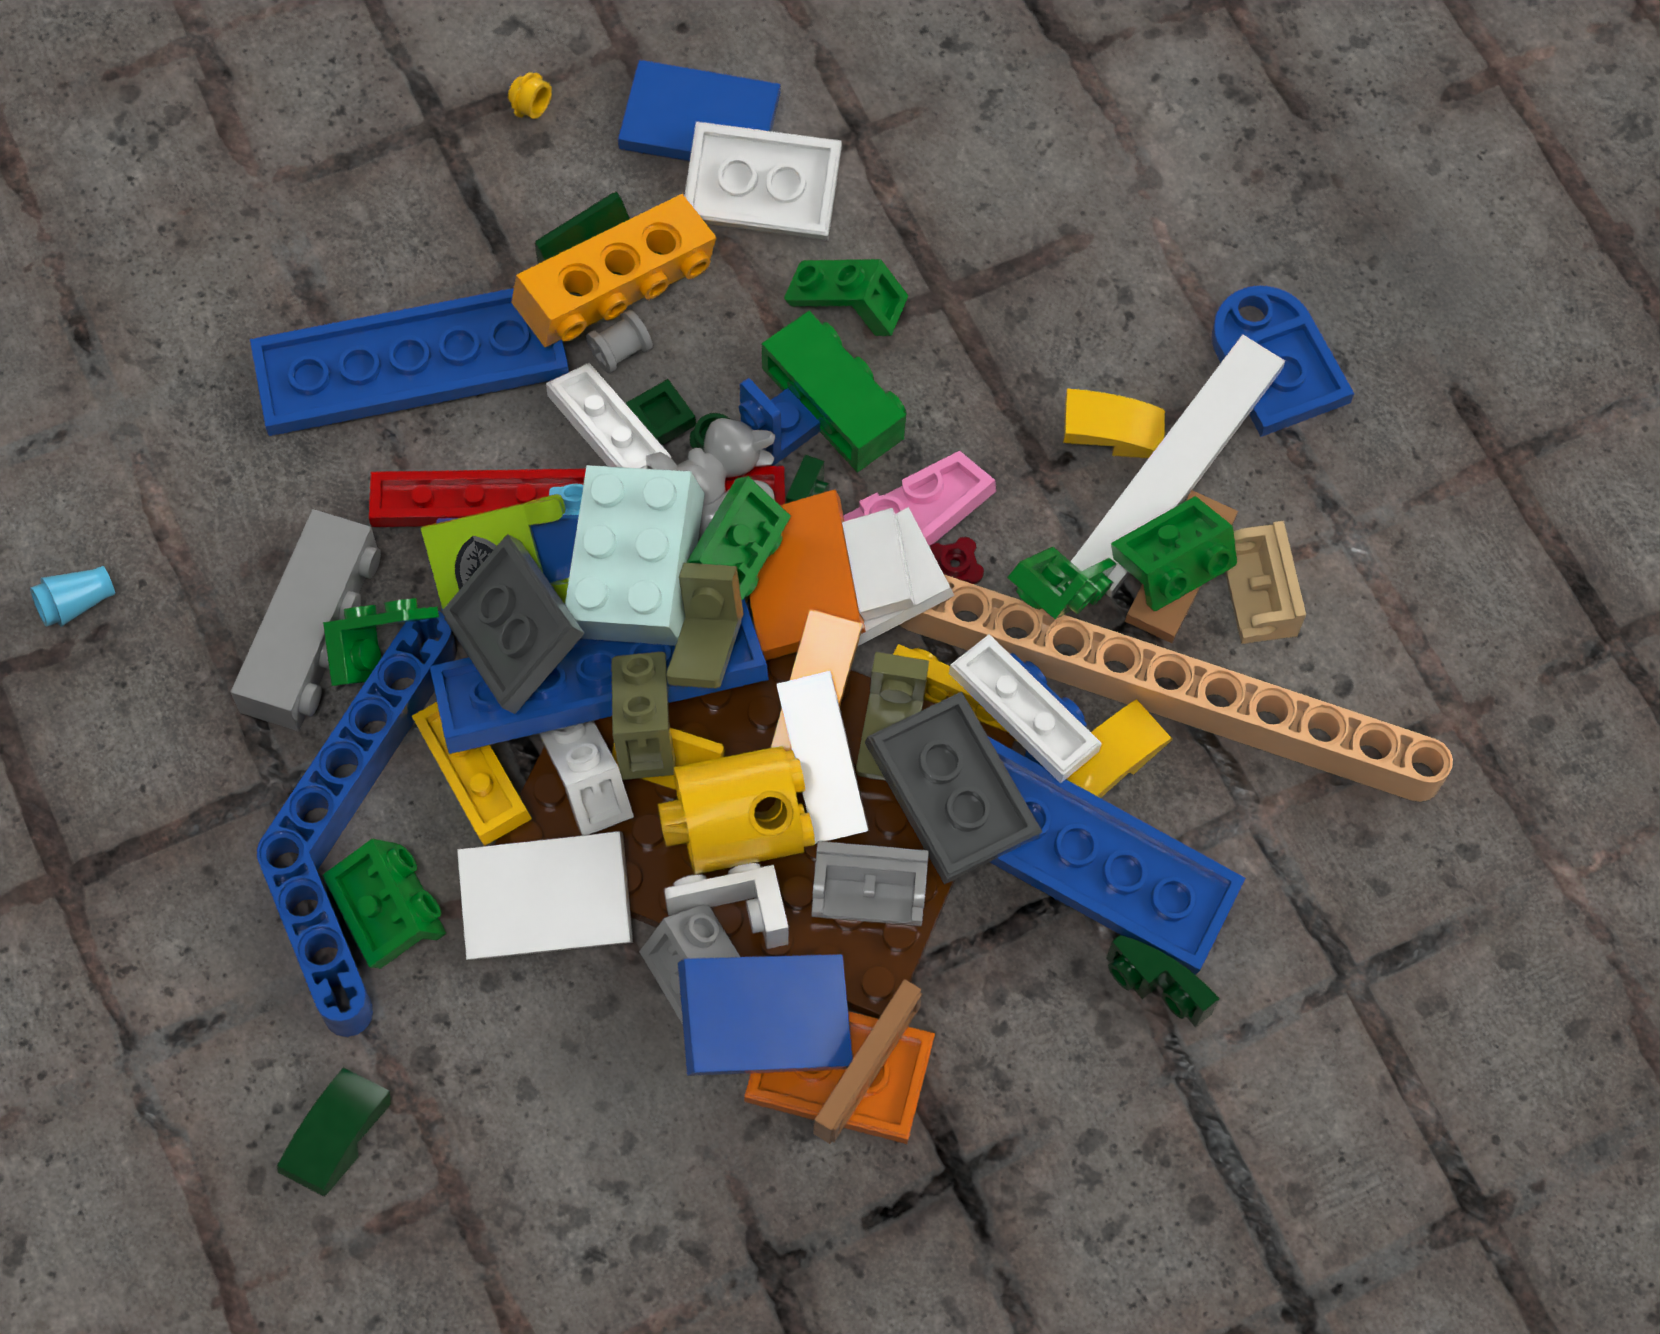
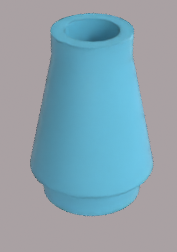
[30,566,115,627]

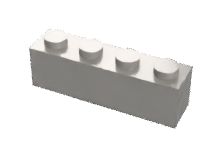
[230,509,381,731]

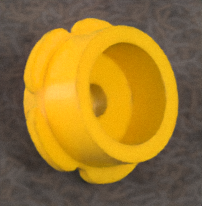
[508,72,552,119]

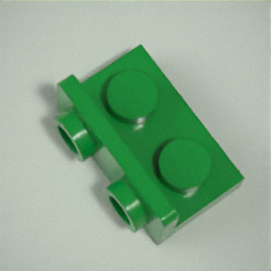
[687,476,791,600]
[1111,496,1237,611]
[322,839,446,969]

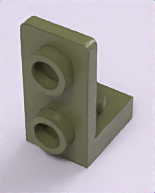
[666,563,743,688]
[611,652,676,780]
[856,652,929,781]

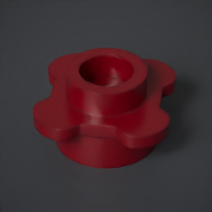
[929,537,984,584]

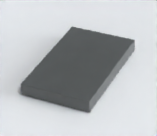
[441,534,585,714]
[865,692,1042,884]

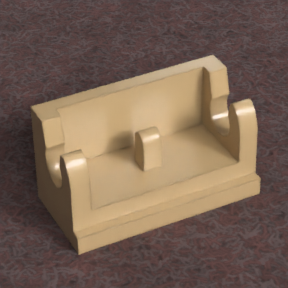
[1225,521,1306,644]

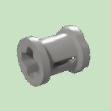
[586,310,653,374]

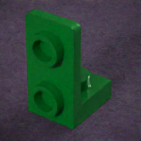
[784,259,909,336]
[323,598,439,686]

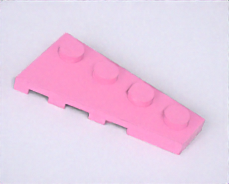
[843,451,996,546]

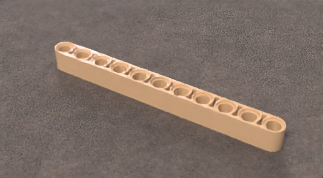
[900,575,1453,802]

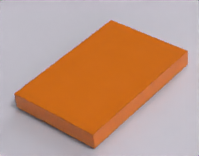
[749,489,866,661]
[744,1011,935,1144]

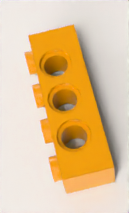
[511,193,717,347]

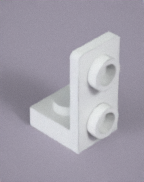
[539,721,634,836]
[664,863,788,949]

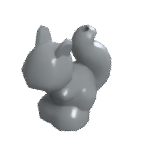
[646,418,775,539]

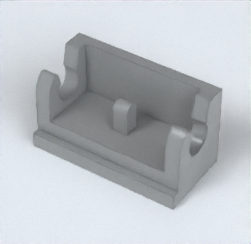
[812,841,929,926]

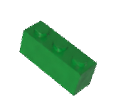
[762,311,907,473]

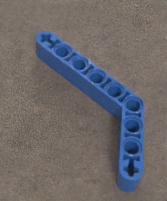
[257,611,457,1037]

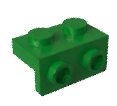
[1007,546,1117,619]

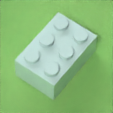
[565,465,705,645]

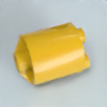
[658,746,815,875]

